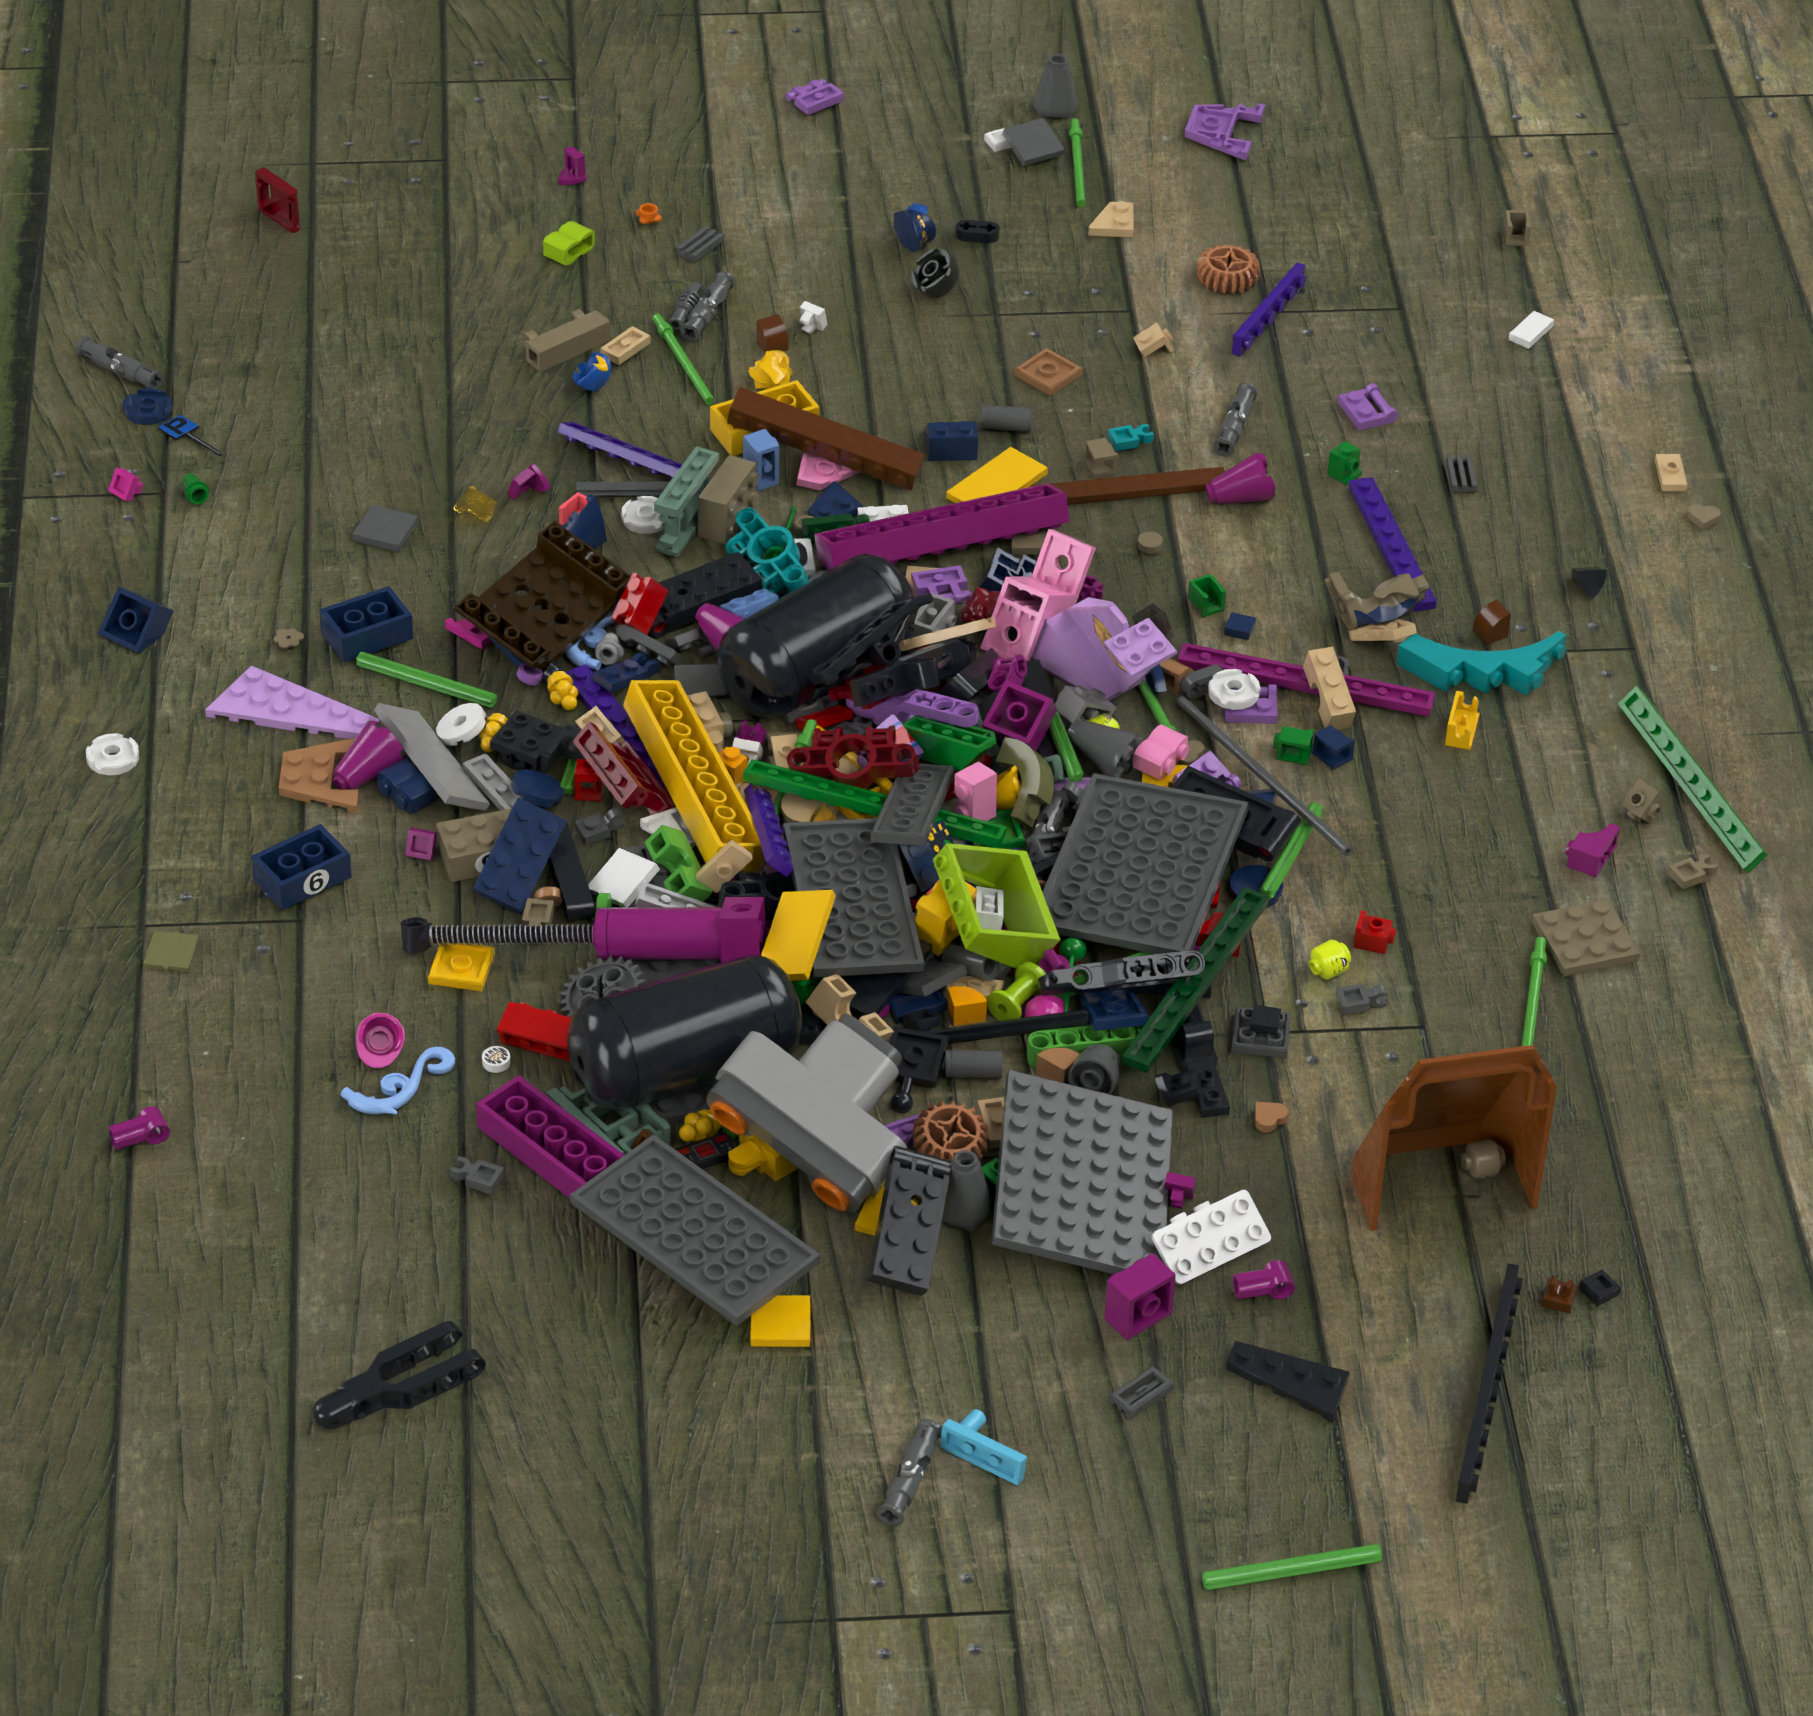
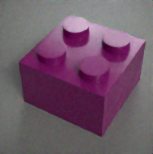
[982,680,1057,751]
[1104,1253,1176,1340]

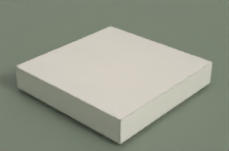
[588,848,660,908]

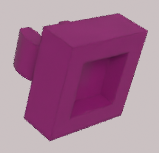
[736,721,767,747]
[405,827,437,860]
[1165,1172,1196,1209]

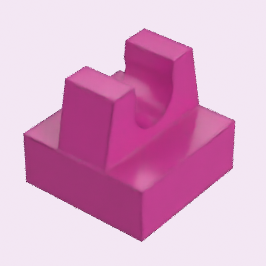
[108,468,144,501]

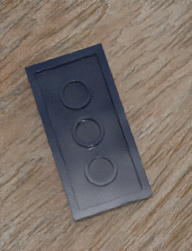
[472,797,566,915]

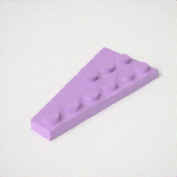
[205,666,381,739]

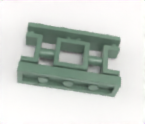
[654,446,719,557]
[546,1086,671,1155]

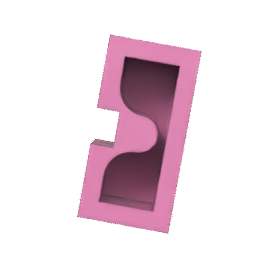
[954,761,997,821]

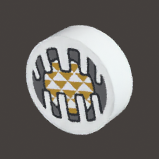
[482,1046,510,1073]

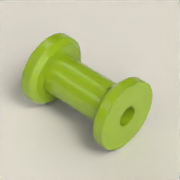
[987,962,1046,1021]

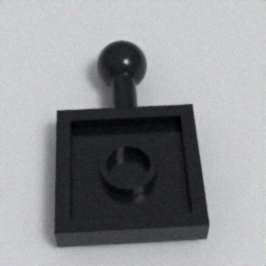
[889,1027,948,1113]

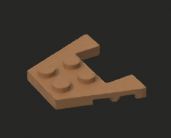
[279,737,359,814]

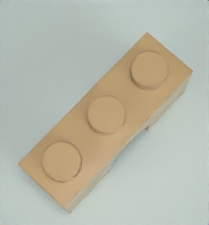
[1303,647,1356,730]
[806,974,894,1041]

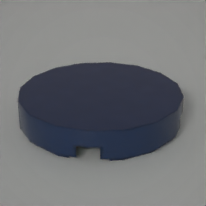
[123,388,172,425]
[511,770,564,808]
[1229,865,1284,907]

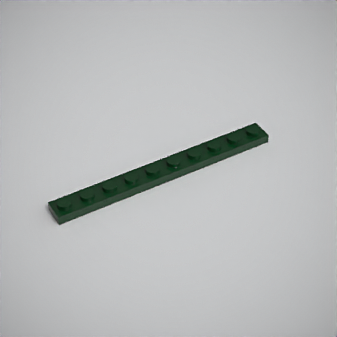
[1122,887,1269,1073]

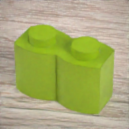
[543,221,595,265]

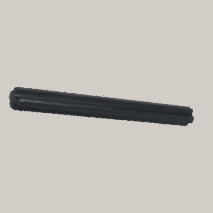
[925,1009,1089,1044]

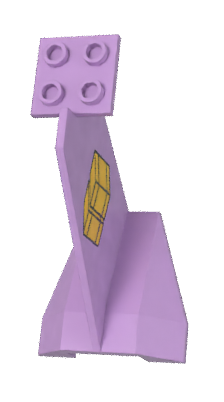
[1032,597,1177,701]

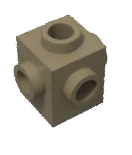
[1621,778,1669,824]

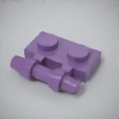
[785,79,844,115]
[911,565,971,605]

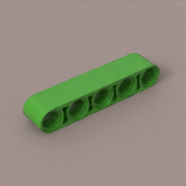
[1027,1025,1144,1068]

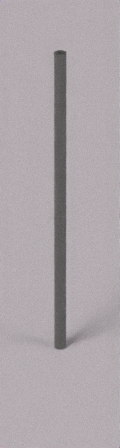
[1177,696,1352,856]

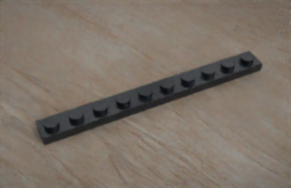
[1456,1263,1523,1504]

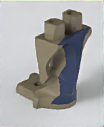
[1324,572,1429,630]

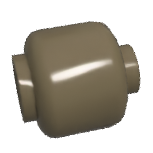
[1461,1139,1506,1179]

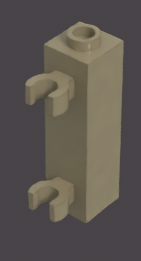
[524,309,611,372]

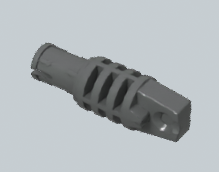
[669,282,702,331]

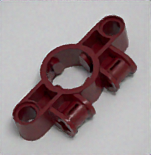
[786,725,920,789]

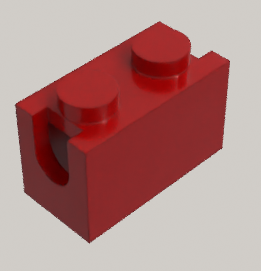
[611,573,669,635]

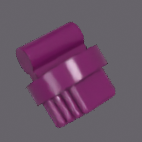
[1039,948,1070,984]

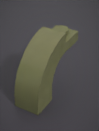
[996,737,1054,828]

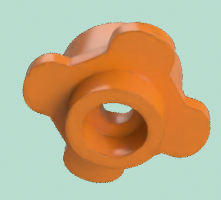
[636,203,662,224]

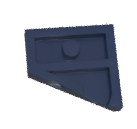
[808,481,863,518]

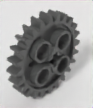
[559,956,647,1017]

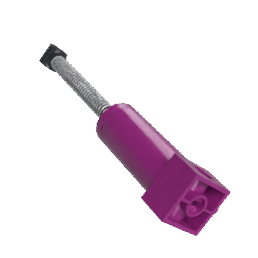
[400,897,766,963]

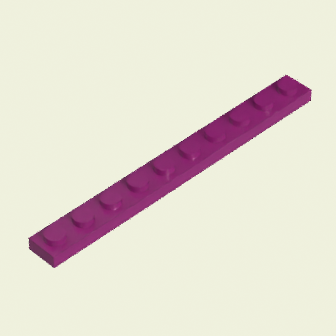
[1177,643,1435,717]

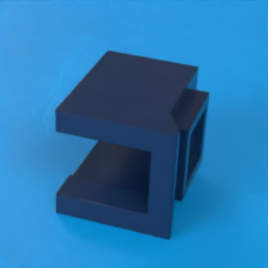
[1312,725,1355,770]

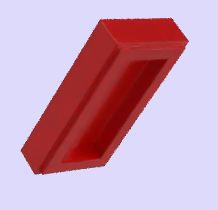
[795,704,853,731]

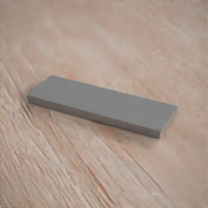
[374,703,490,811]

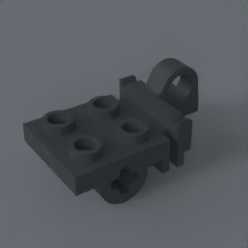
[490,710,585,774]

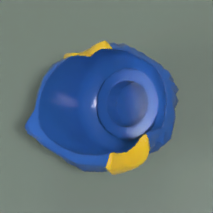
[573,352,611,392]

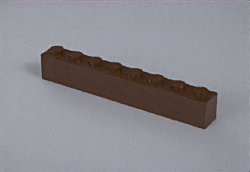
[727,387,925,491]

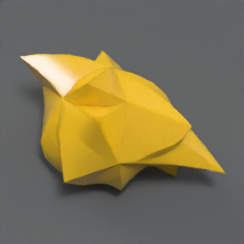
[748,350,793,389]

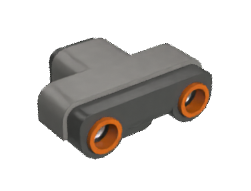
[706,1014,908,1213]

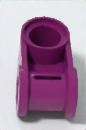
[987,654,1027,693]

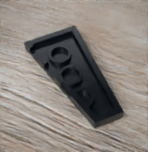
[1226,1341,1350,1422]

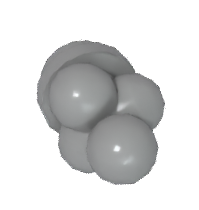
[595,633,624,665]

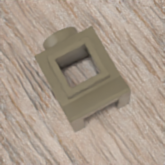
[1504,210,1531,246]
[1085,438,1118,478]

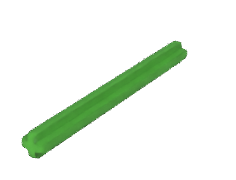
[356,652,497,708]
[1260,802,1323,900]
[1202,1544,1382,1590]

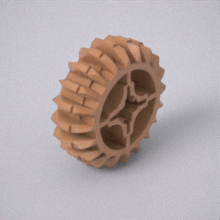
[1197,244,1260,295]
[912,1099,989,1161]

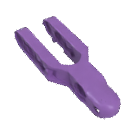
[846,689,979,727]

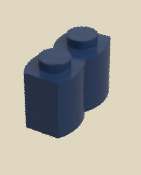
[377,759,437,814]

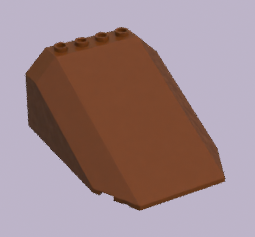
[1351,1045,1557,1231]

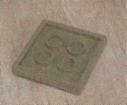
[1532,899,1640,977]

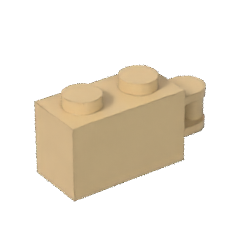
[687,691,724,753]

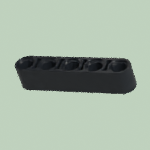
[547,822,595,922]

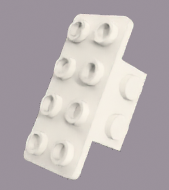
[1152,1190,1271,1285]

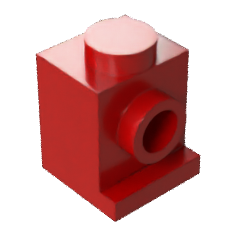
[1353,910,1397,954]

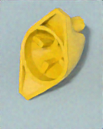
[996,765,1021,811]

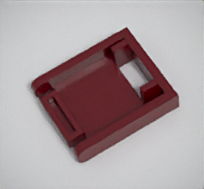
[255,167,300,233]

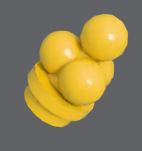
[547,671,578,711]
[478,713,508,752]
[679,1109,721,1142]

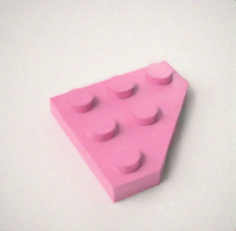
[796,452,861,490]

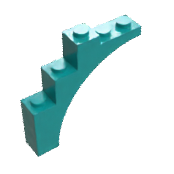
[1397,631,1567,696]

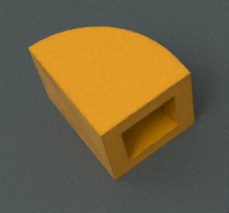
[947,986,987,1026]

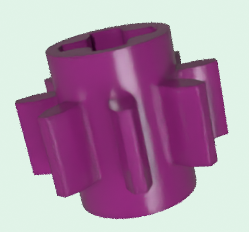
[1078,575,1103,603]

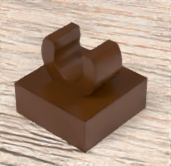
[1541,1276,1577,1313]

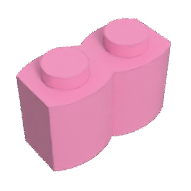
[1133,724,1189,780]

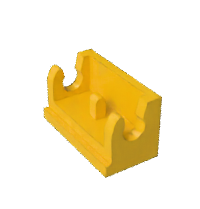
[1445,691,1480,750]

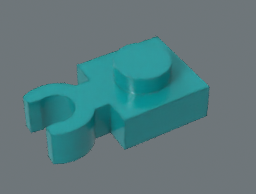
[1107,424,1154,451]

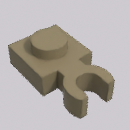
[1667,854,1719,890]
[522,898,555,944]

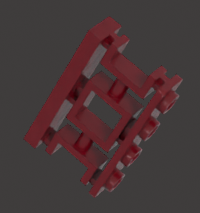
[573,722,676,815]

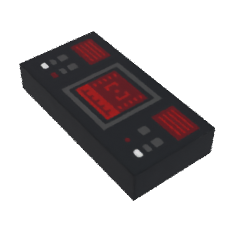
[675,1132,735,1169]

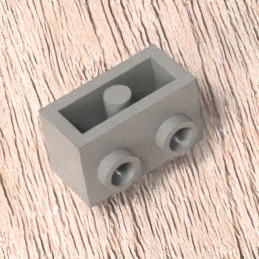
[910,593,957,649]
[1055,685,1117,723]

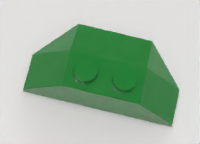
[902,715,996,772]

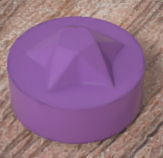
[516,662,544,686]

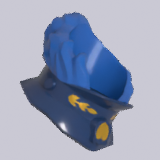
[894,203,936,252]

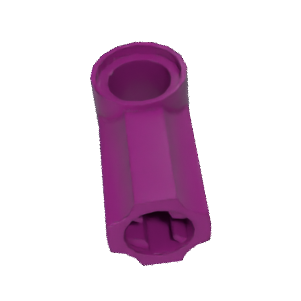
[108,1106,170,1150]
[1233,1260,1295,1299]

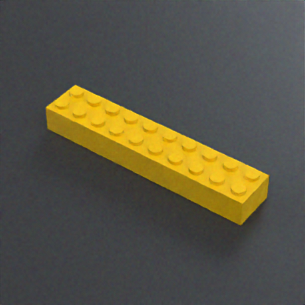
[623,680,764,872]

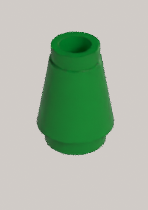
[183,473,210,505]

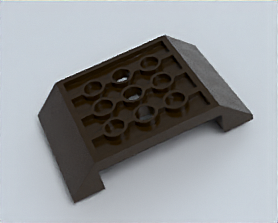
[454,520,631,669]

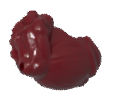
[960,587,1000,624]

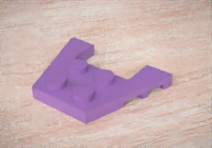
[1185,104,1265,160]

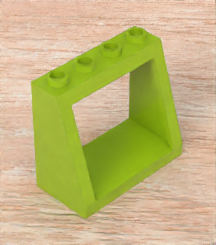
[933,843,1060,968]

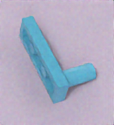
[939,1409,1027,1486]

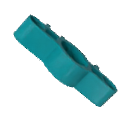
[725,507,810,593]

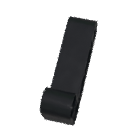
[938,648,1000,710]

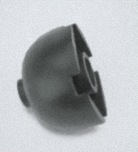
[911,248,959,297]

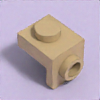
[1133,323,1174,357]

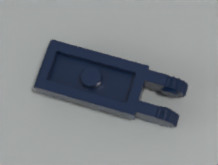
[592,652,661,692]

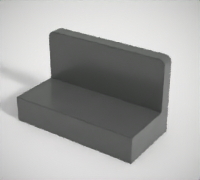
[674,664,727,696]

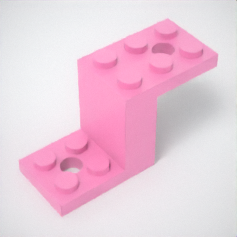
[981,529,1096,661]

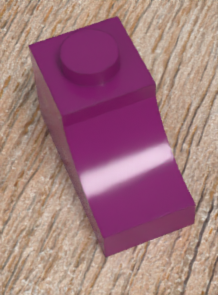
[1565,823,1620,877]

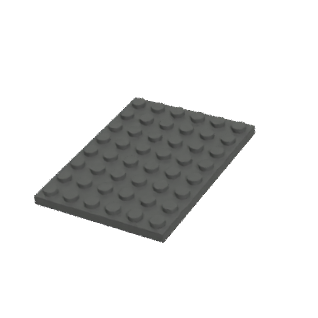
[1042,773,1248,960]
[991,1070,1172,1274]

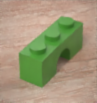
[645,825,713,902]

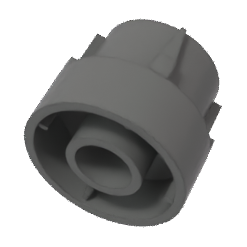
[1068,1044,1120,1095]

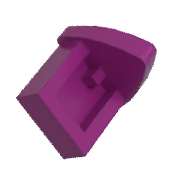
[558,146,587,185]
[507,463,550,500]

